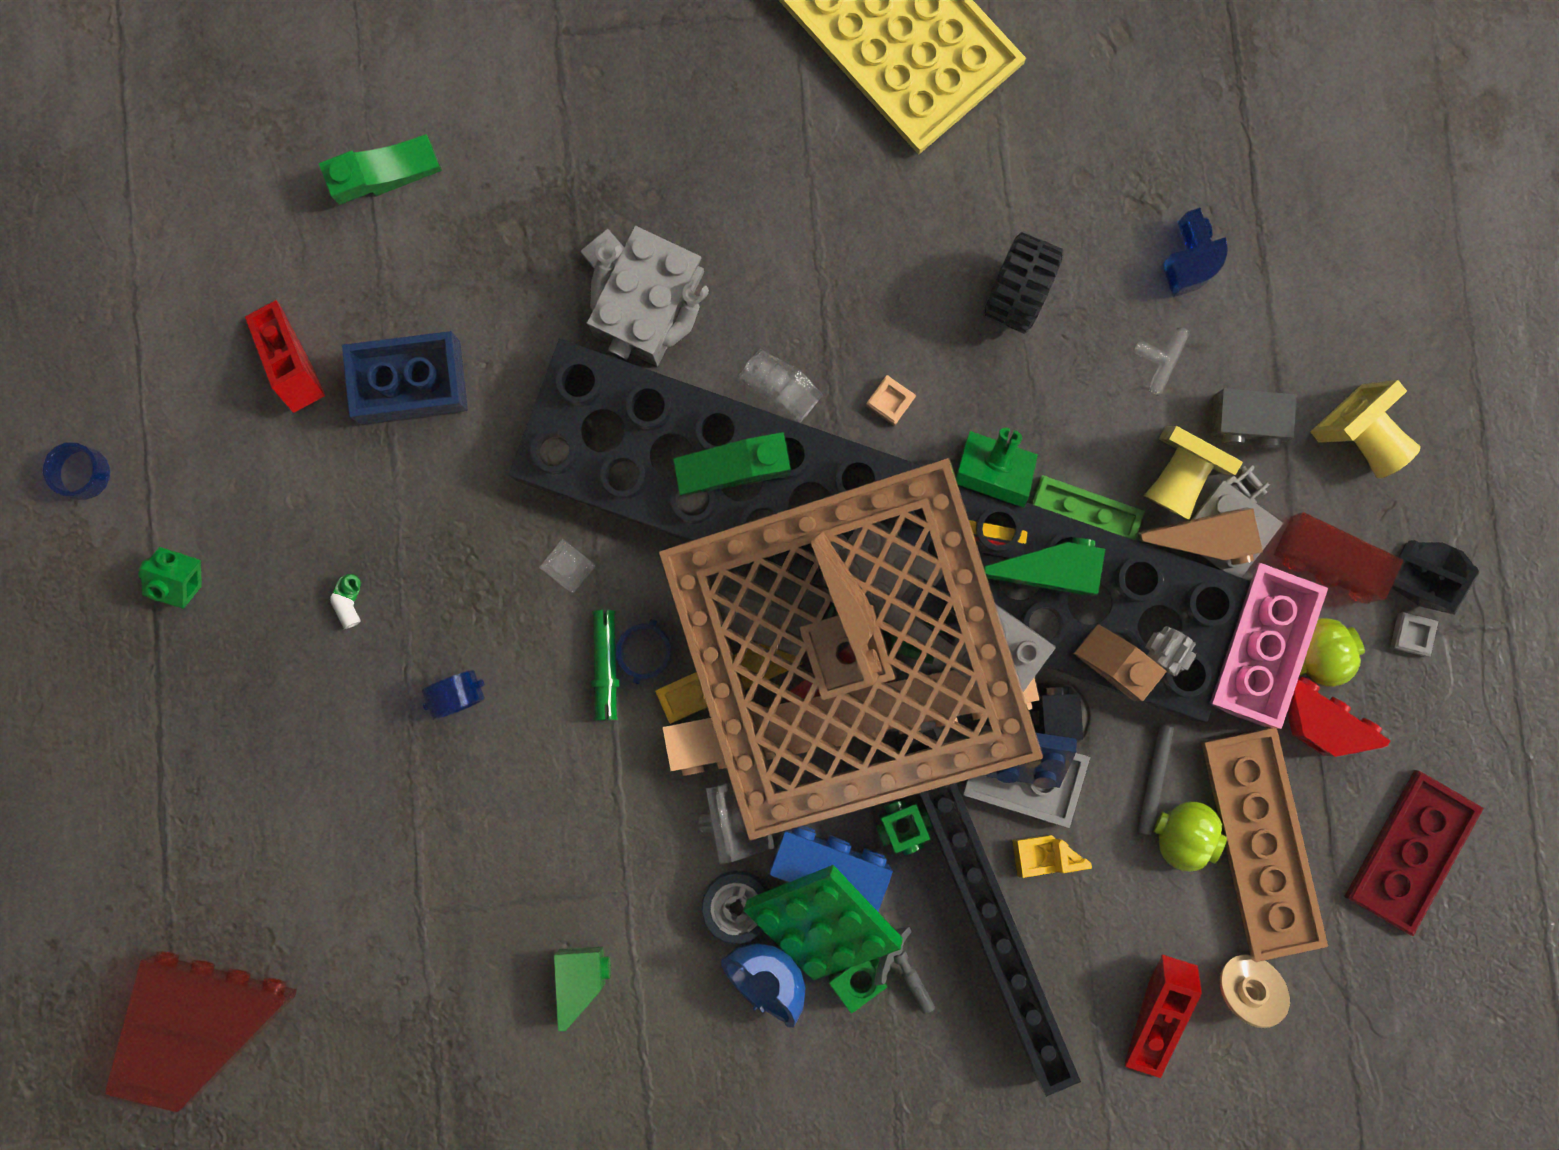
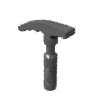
[874,926,935,1014]

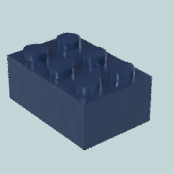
[342,331,468,424]

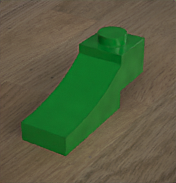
[319,134,442,205]

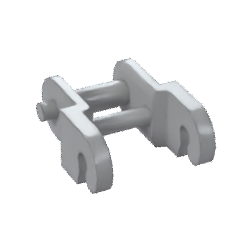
[1226,465,1270,503]

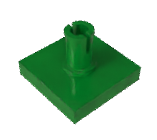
[955,428,1038,508]

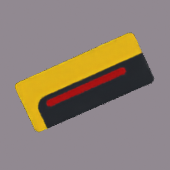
[969,520,1027,558]

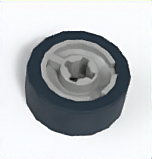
[701,870,769,944]

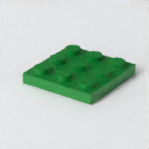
[744,865,903,980]

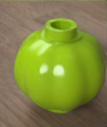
[1299,618,1365,687]
[1153,802,1227,872]

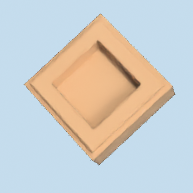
[866,375,916,426]

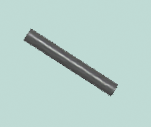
[1137,725,1174,835]

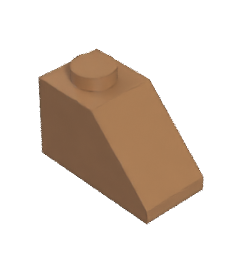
[1074,624,1167,701]

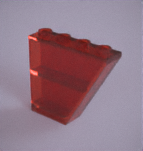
[105,951,297,1112]

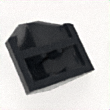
[1385,540,1479,615]

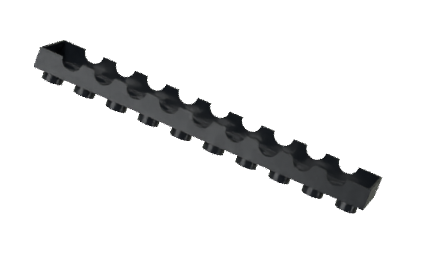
[508,338,1251,722]

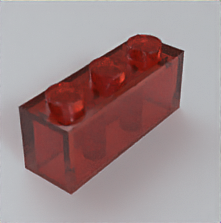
[1274,512,1404,604]

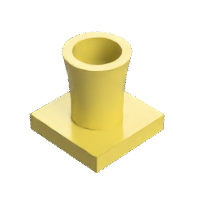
[1310,380,1420,478]
[1144,426,1243,520]

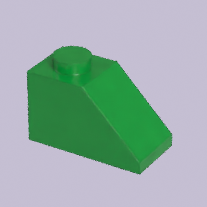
[554,946,611,1032]

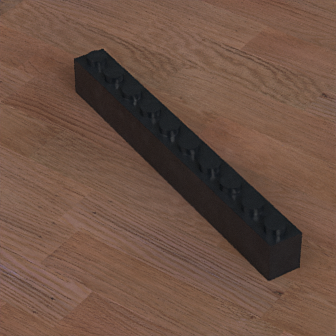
[896,727,1081,1097]

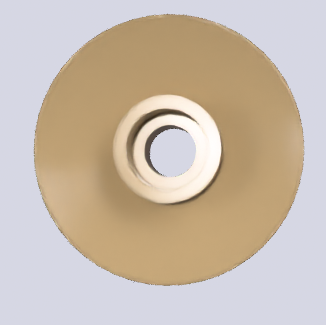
[1220,955,1290,1028]

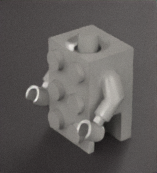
[587,226,709,367]

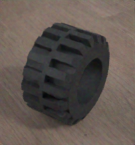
[984,232,1063,334]

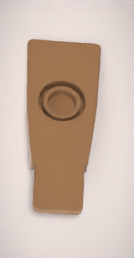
[811,532,881,686]

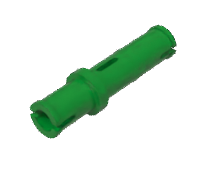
[591,610,619,721]

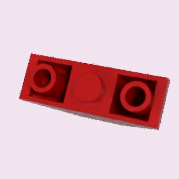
[1287,676,1391,757]

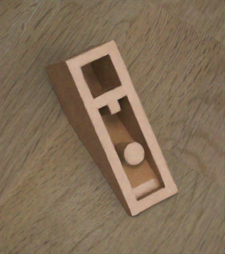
[1137,507,1263,565]

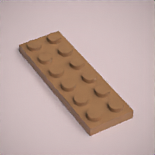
[1201,728,1328,962]

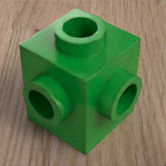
[138,547,202,609]
[876,798,932,855]

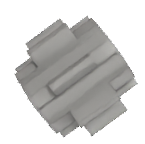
[1145,626,1196,676]

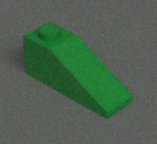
[673,432,791,496]
[984,538,1105,597]

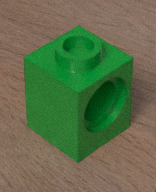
[828,958,888,1014]

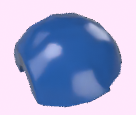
[721,944,806,1028]

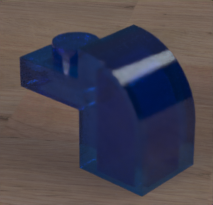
[1162,208,1228,297]

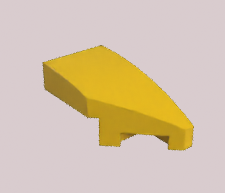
[1012,835,1092,878]

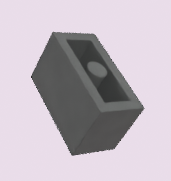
[1211,388,1297,448]

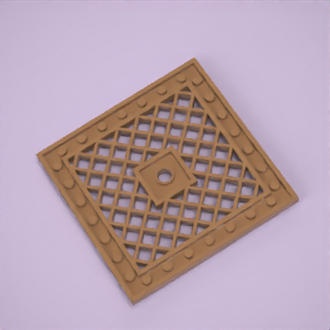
[659,458,1043,840]

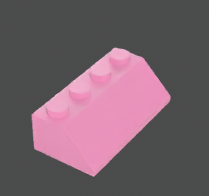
[1210,563,1328,729]

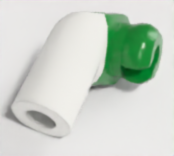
[330,574,361,629]

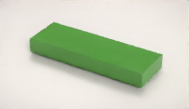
[1031,475,1145,540]

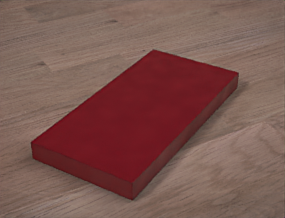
[1344,770,1484,936]

